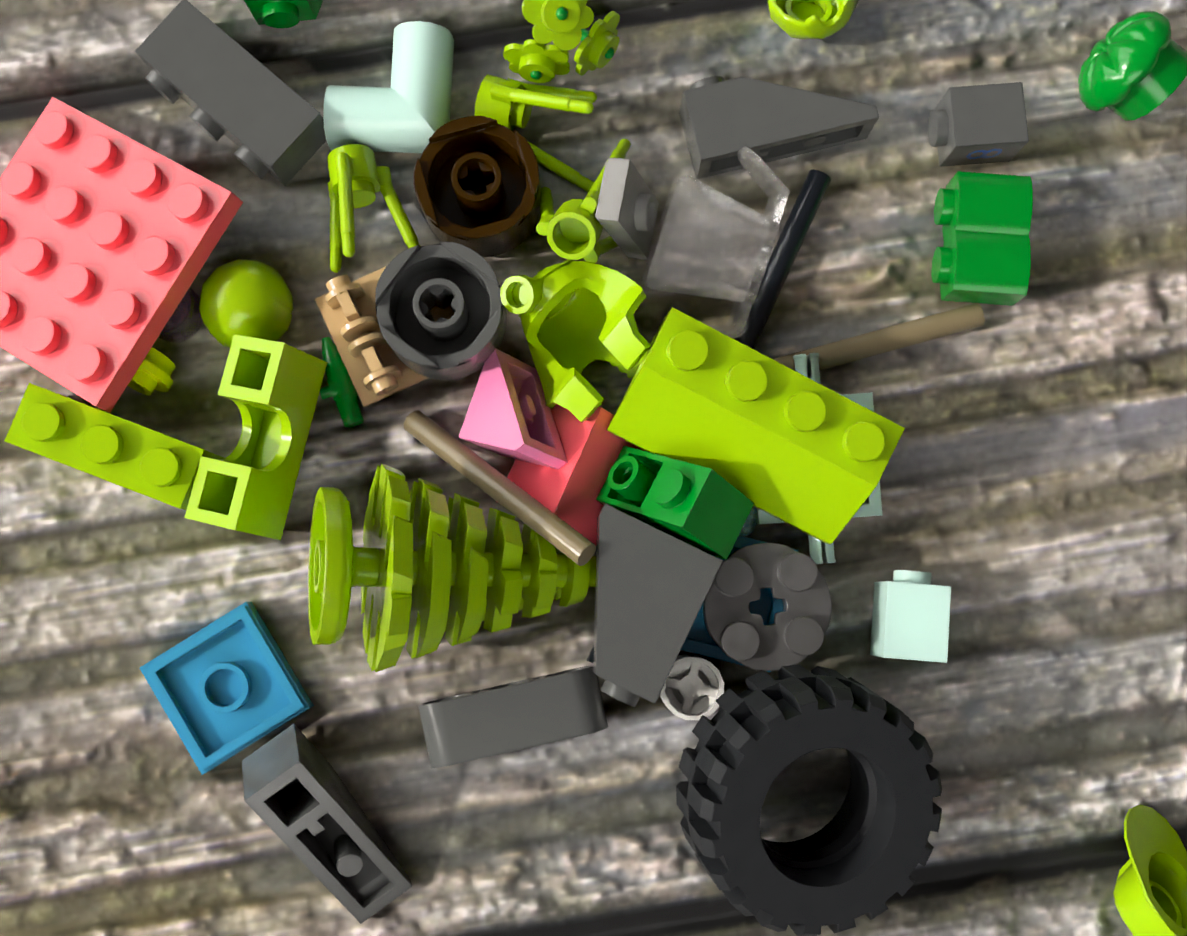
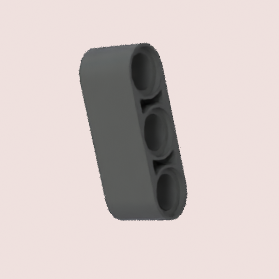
[418,665,608,768]

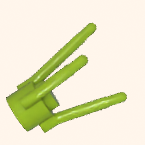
[475,74,597,192]
[536,138,631,263]
[327,144,421,273]

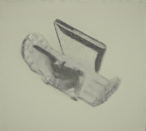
[642,146,790,338]

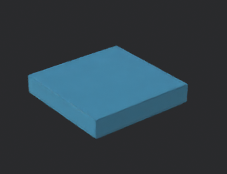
[140,602,314,775]

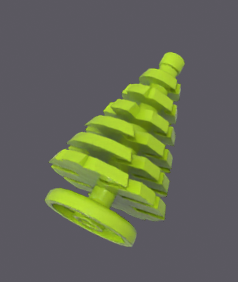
[308,463,596,672]

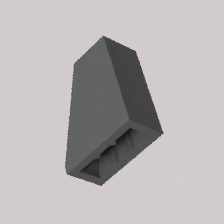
[593,504,723,707]

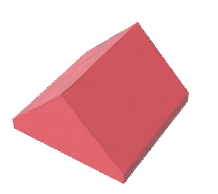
[496,404,645,545]

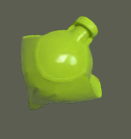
[500,260,651,422]

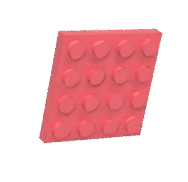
[0,97,243,413]

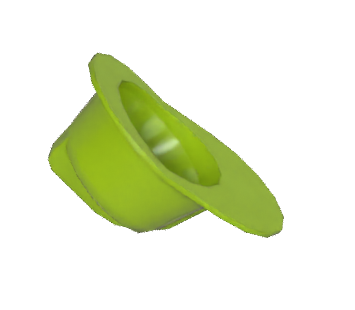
[1113,804,1187,936]

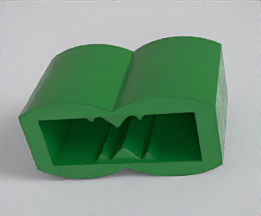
[931,171,1033,306]

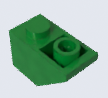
[596,446,754,560]

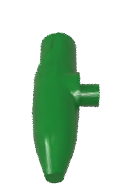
[320,337,364,427]

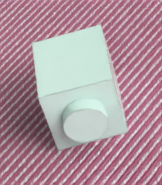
[870,570,951,663]

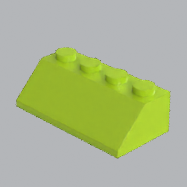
[607,307,905,545]

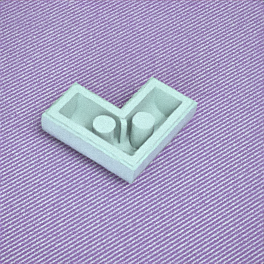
[323,21,454,153]

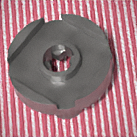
[702,543,832,671]

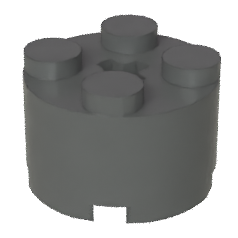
[375,242,507,381]

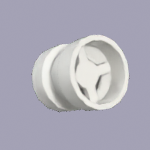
[660,654,724,720]

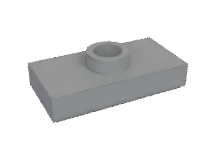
[595,157,659,260]

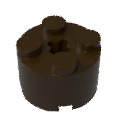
[413,116,541,258]

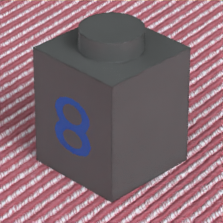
[928,82,1029,167]

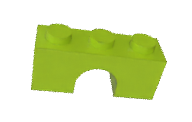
[184,334,327,540]
[4,383,225,510]

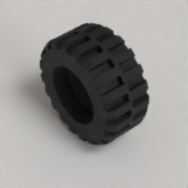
[676,665,942,936]

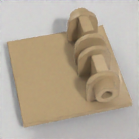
[315,266,454,408]

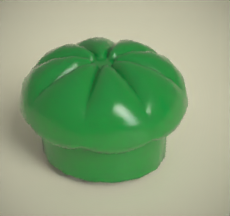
[1078,11,1187,121]

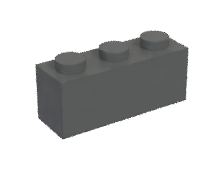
[135,0,326,186]

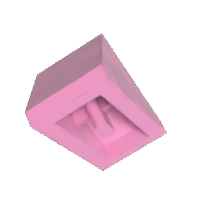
[459,348,568,469]

